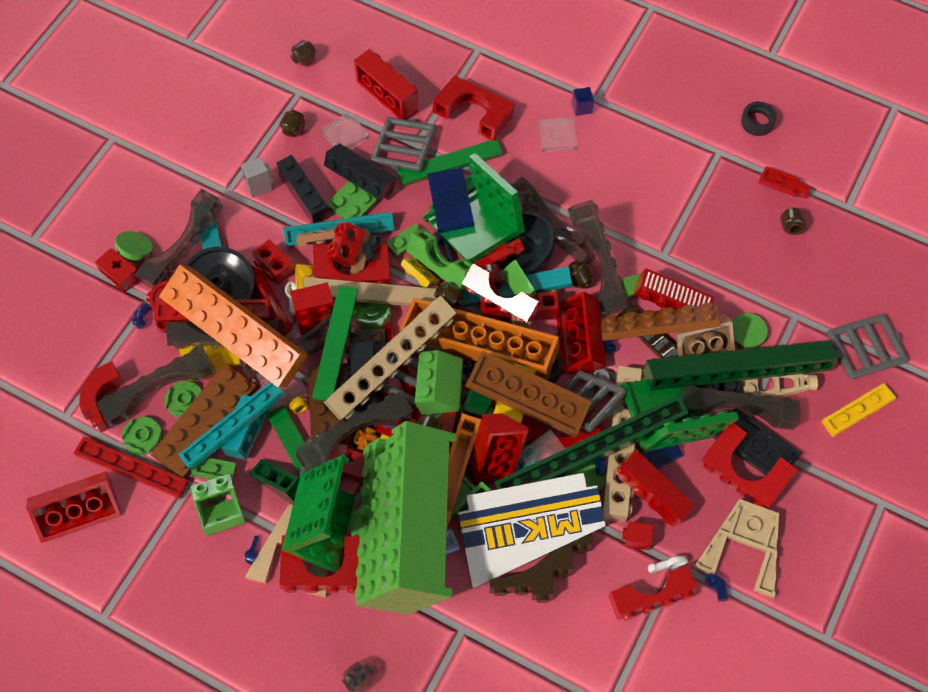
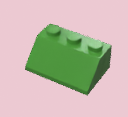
[415,350,463,415]

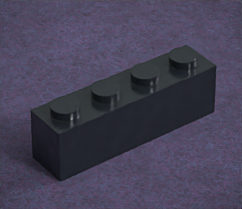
[324,143,397,200]
[276,155,329,223]
[346,342,379,424]

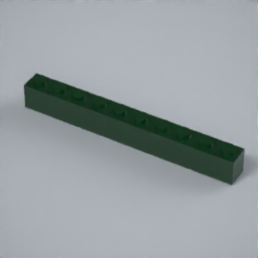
[643,341,838,391]
[494,395,689,490]

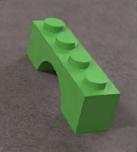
[406,229,472,290]

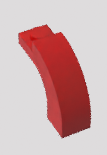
[79,361,124,433]

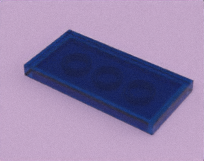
[427,167,475,233]

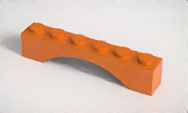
[446,413,481,530]

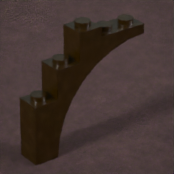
[490,532,592,603]

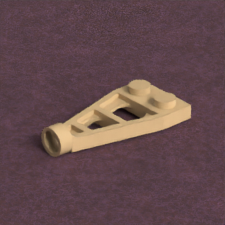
[738,374,818,403]

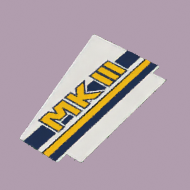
[459,473,605,588]

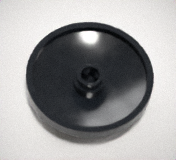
[493,211,556,275]
[185,247,256,300]

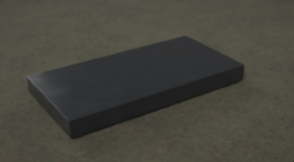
[713,408,802,476]

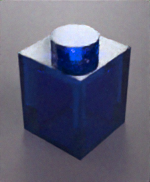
[572,87,594,116]

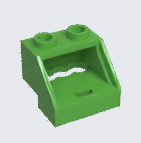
[190,473,245,536]

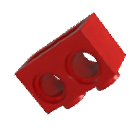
[327,222,366,266]
[252,239,295,285]

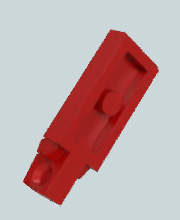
[758,166,811,198]
[474,238,525,266]

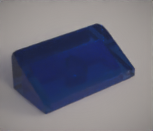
[641,445,683,470]

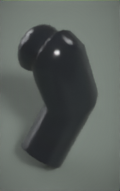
[364,235,382,263]

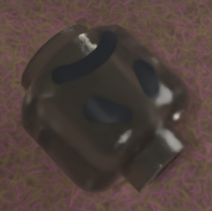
[341,662,374,692]

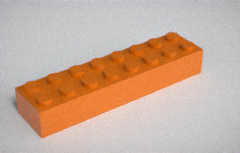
[159,265,308,387]
[400,298,560,380]

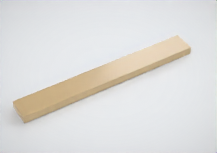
[304,277,436,306]

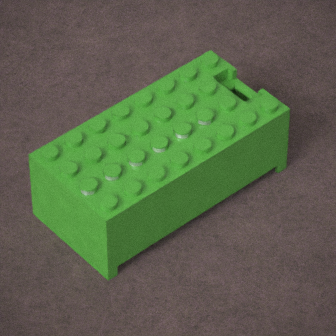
[355,421,456,615]

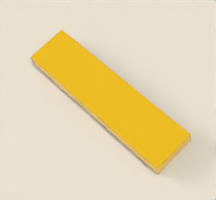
[821,383,896,437]

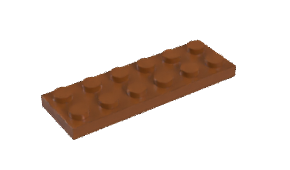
[601,303,720,341]
[465,351,592,438]
[151,363,256,478]

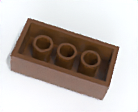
[308,363,353,448]

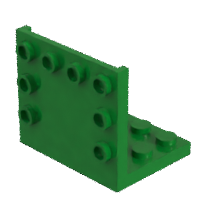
[428,153,525,263]
[620,380,739,452]
[282,455,355,573]

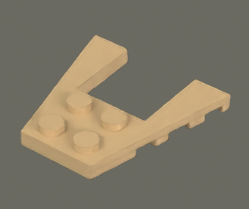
[694,499,779,598]
[245,504,327,597]

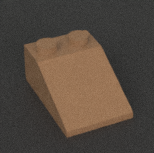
[676,313,735,357]

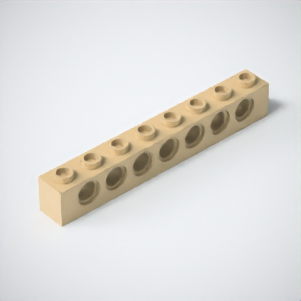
[323,296,456,420]
[602,366,645,523]

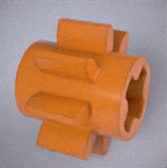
[354,427,379,451]

